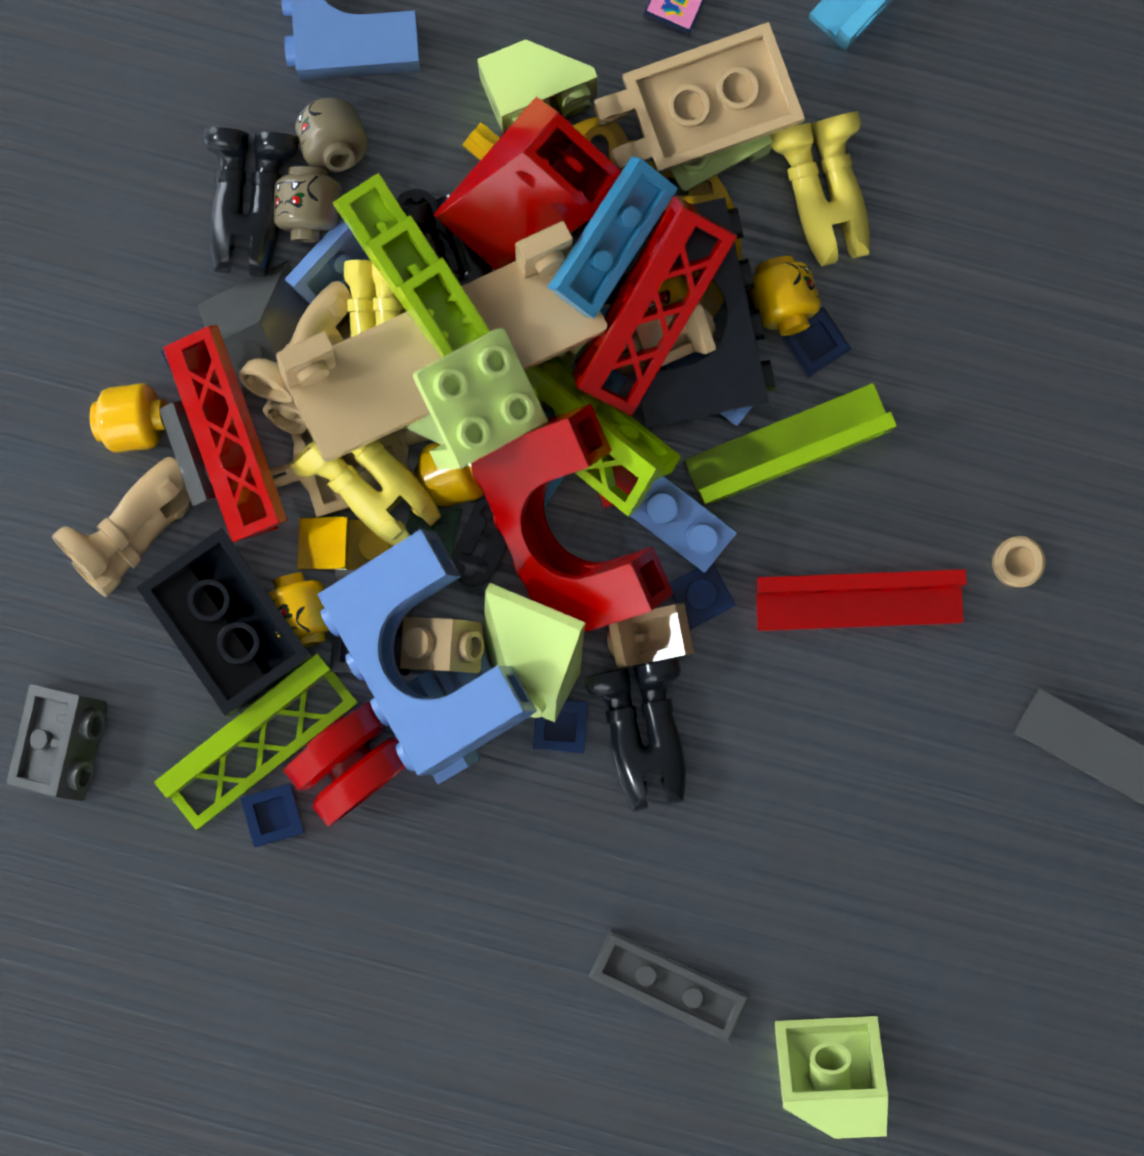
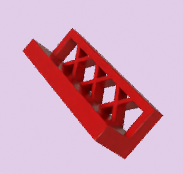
[571,195,737,416]
[163,324,288,543]
[755,569,966,632]

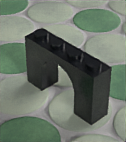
[621,197,776,429]

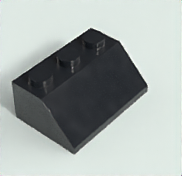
[136,528,311,716]

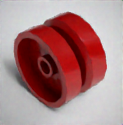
[283,700,405,827]

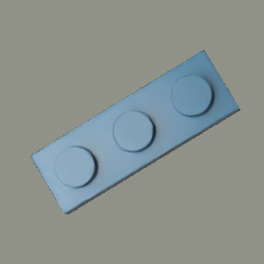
[547,157,678,319]

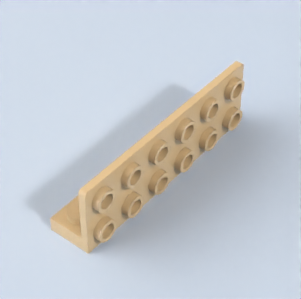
[276,221,607,462]

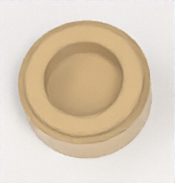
[992,536,1046,588]

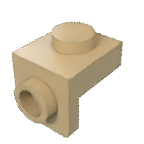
[632,299,716,370]
[607,603,694,668]
[400,617,484,673]

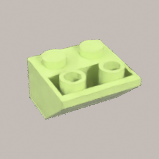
[477,39,598,134]

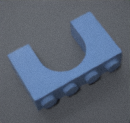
[281,0,421,81]
[317,529,538,776]

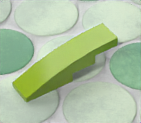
[333,173,490,358]

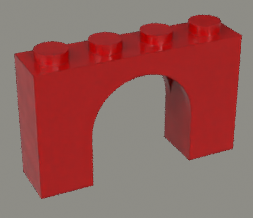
[471,403,674,632]

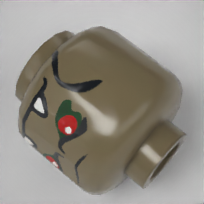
[295,97,367,174]
[274,166,342,243]

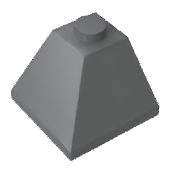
[196,260,310,396]

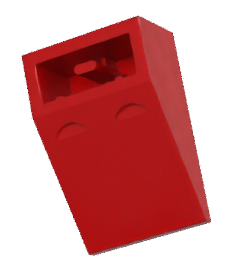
[433,97,622,270]

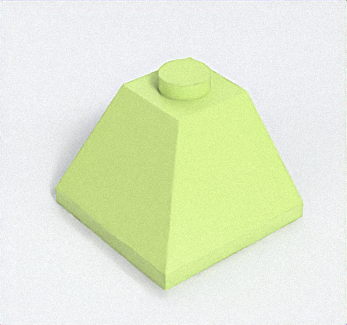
[483,583,585,722]
[775,1016,888,1139]

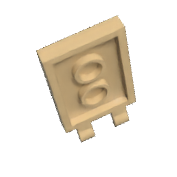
[593,22,805,174]

